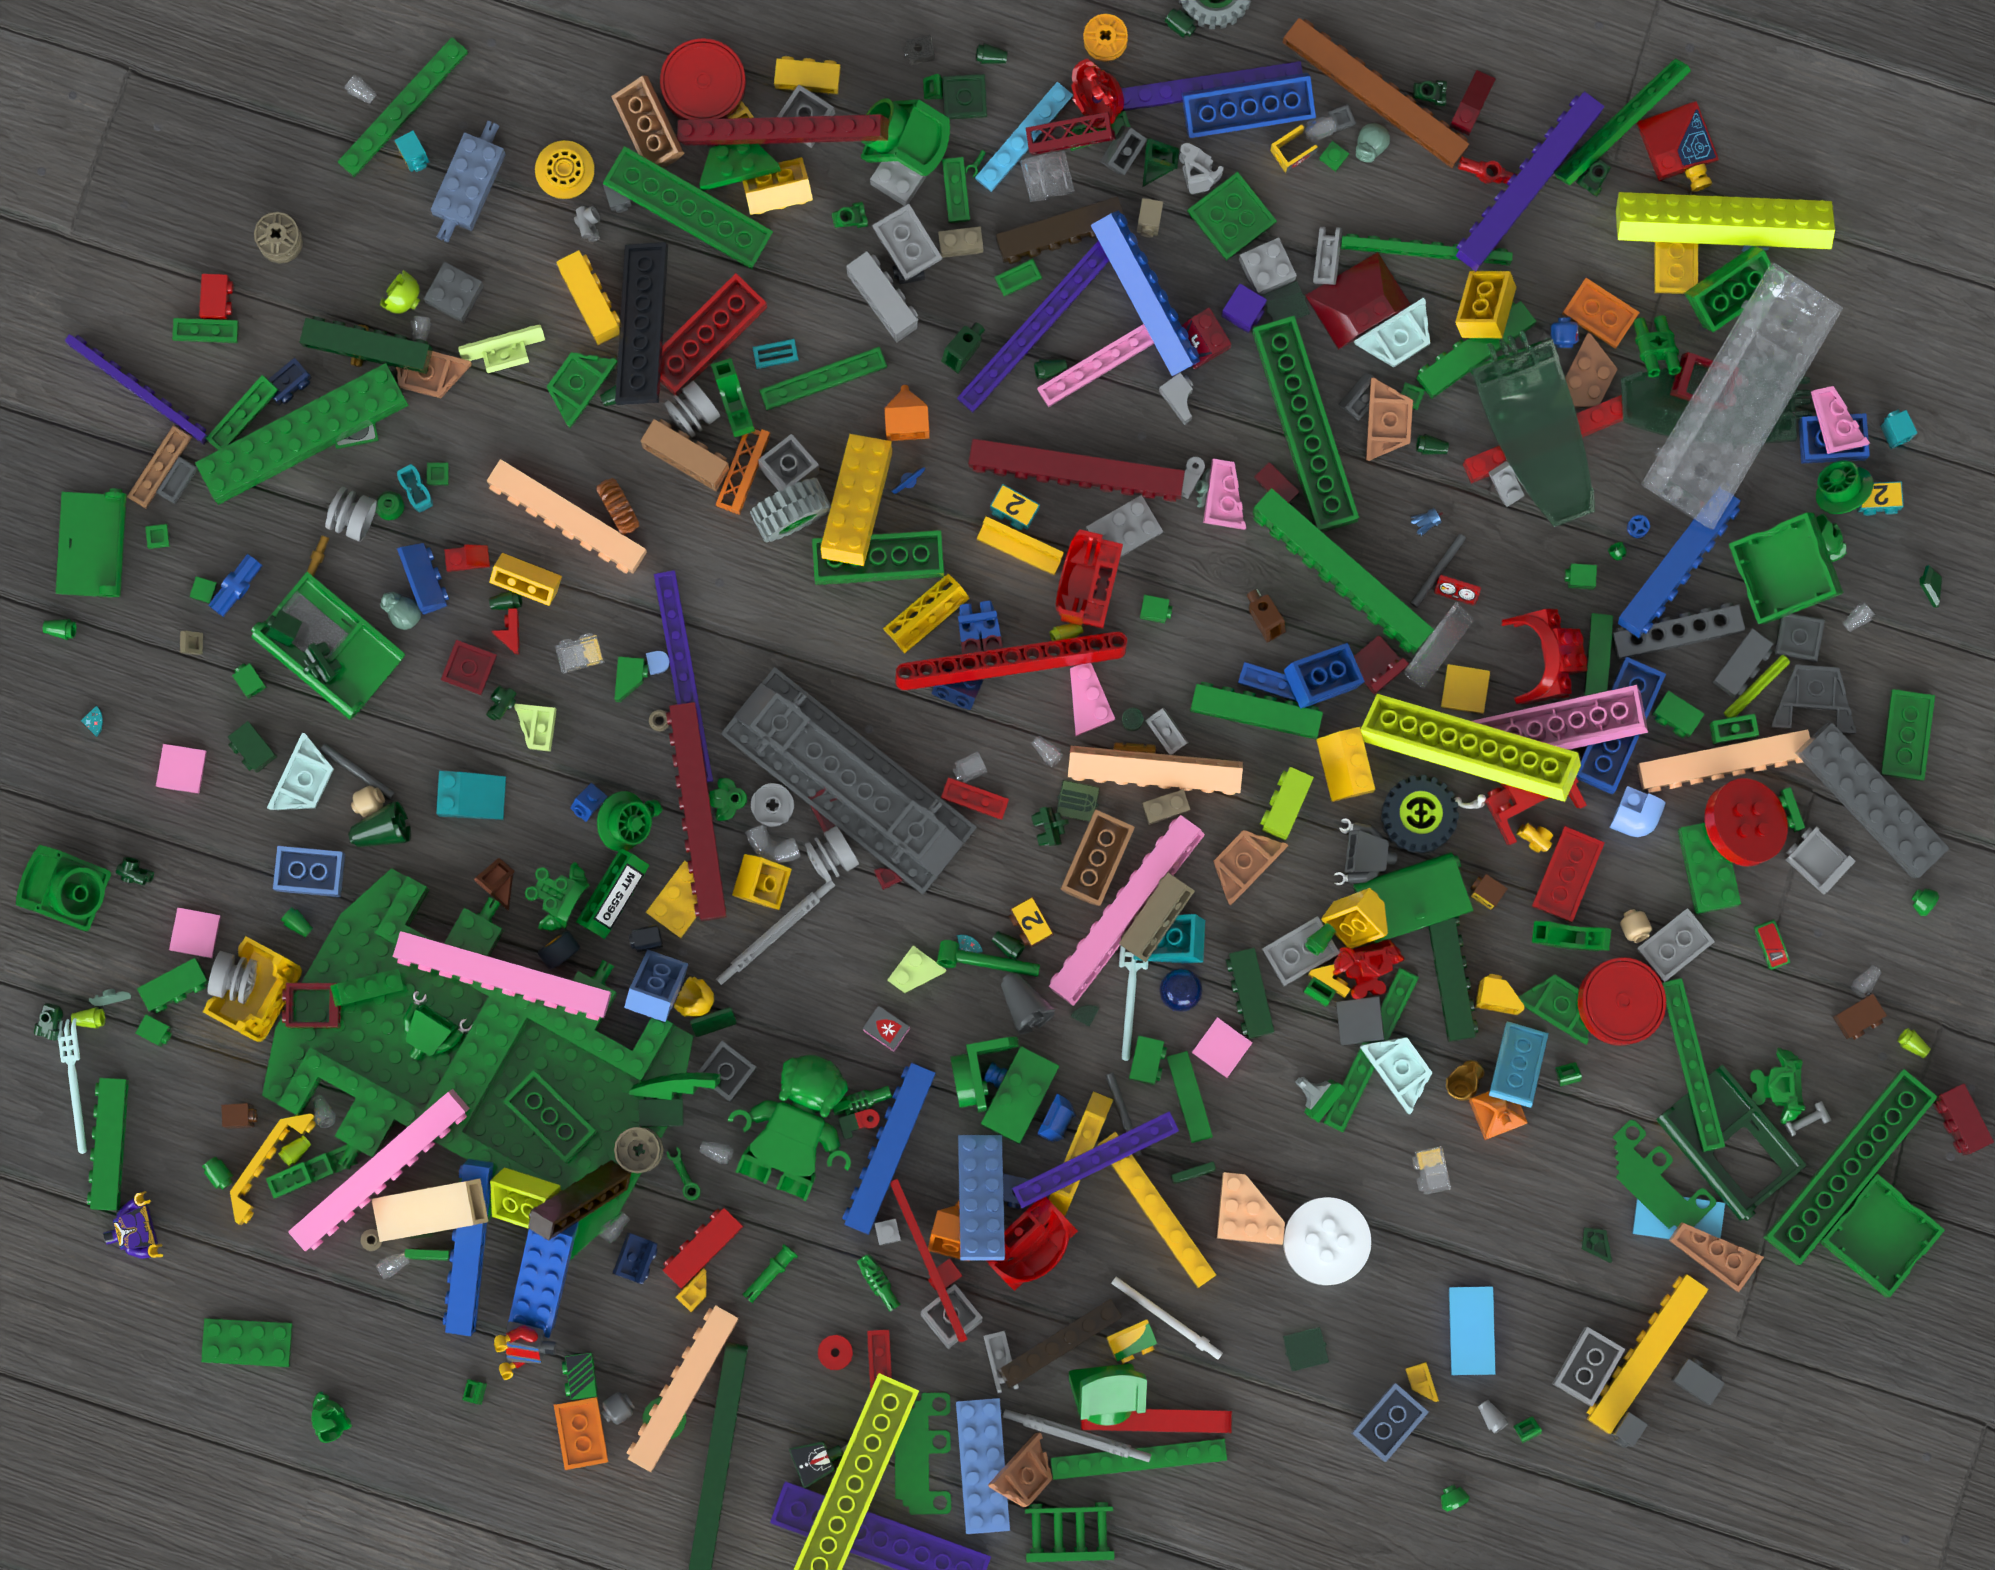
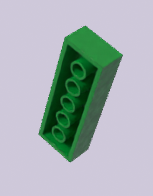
[812,530,944,585]

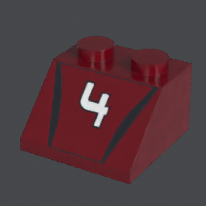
[1182,308,1231,370]

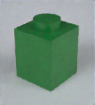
[1564,563,1597,590]
[1140,595,1173,624]
[232,663,267,699]
[135,1014,172,1047]

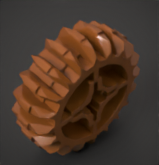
[597,478,639,535]

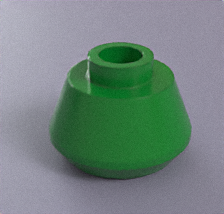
[376,491,404,521]
[1911,888,1939,916]
[1441,1484,1470,1512]

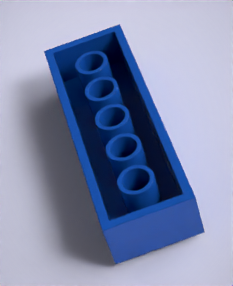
[1181,73,1316,138]
[1576,657,1666,794]
[508,1222,579,1338]

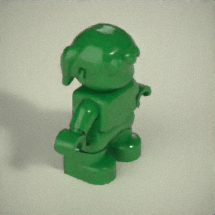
[728,1055,851,1201]

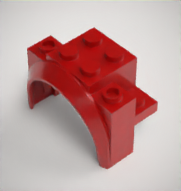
[1055,529,1123,628]
[1502,609,1587,704]
[1485,778,1587,845]

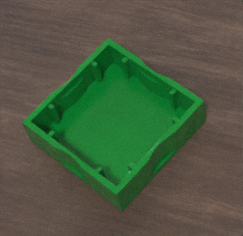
[1729,513,1843,624]
[1820,1174,1945,1298]

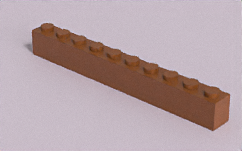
[1283,18,1469,169]

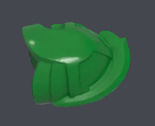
[1816,514,1847,562]
[311,1391,352,1443]

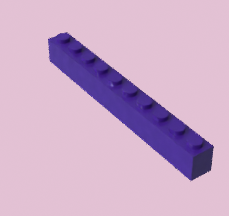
[1456,91,1605,272]

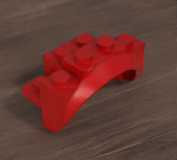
[986,1197,1078,1291]

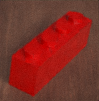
[663,1208,743,1289]

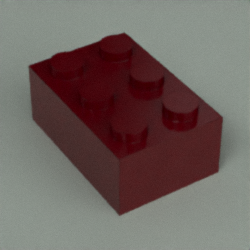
[1933,1083,1994,1156]

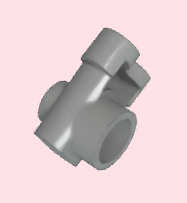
[574,206,600,242]

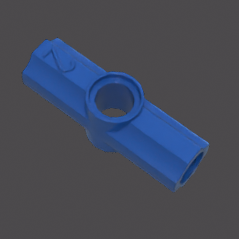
[208,554,263,617]

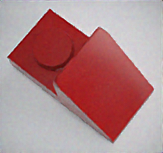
[444,544,490,572]
[492,609,520,654]

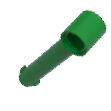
[937,940,1040,977]

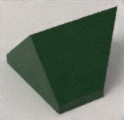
[1142,139,1179,187]

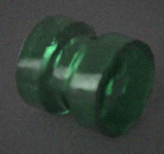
[1121,708,1143,732]

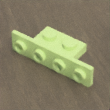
[458,324,545,373]

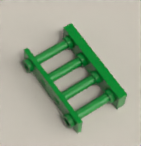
[1025,1502,1115,1562]

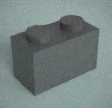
[1100,126,1147,175]
[1671,1358,1725,1405]
[1610,1412,1648,1448]

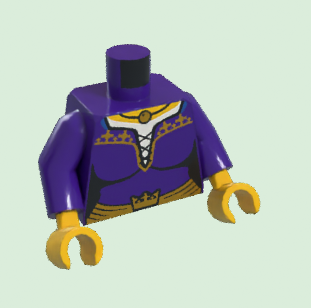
[103,1191,163,1259]

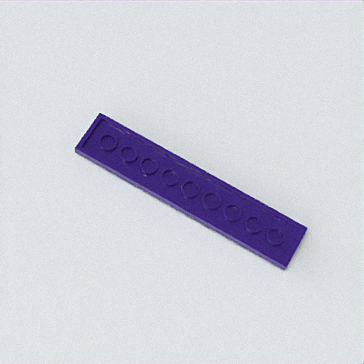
[770,1481,991,1570]

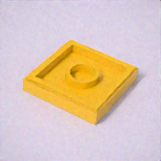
[1441,664,1490,714]

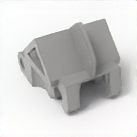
[1179,143,1223,194]

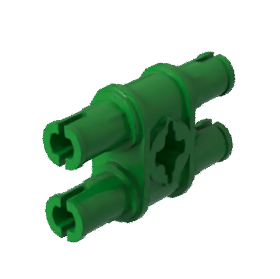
[1633,315,1681,377]

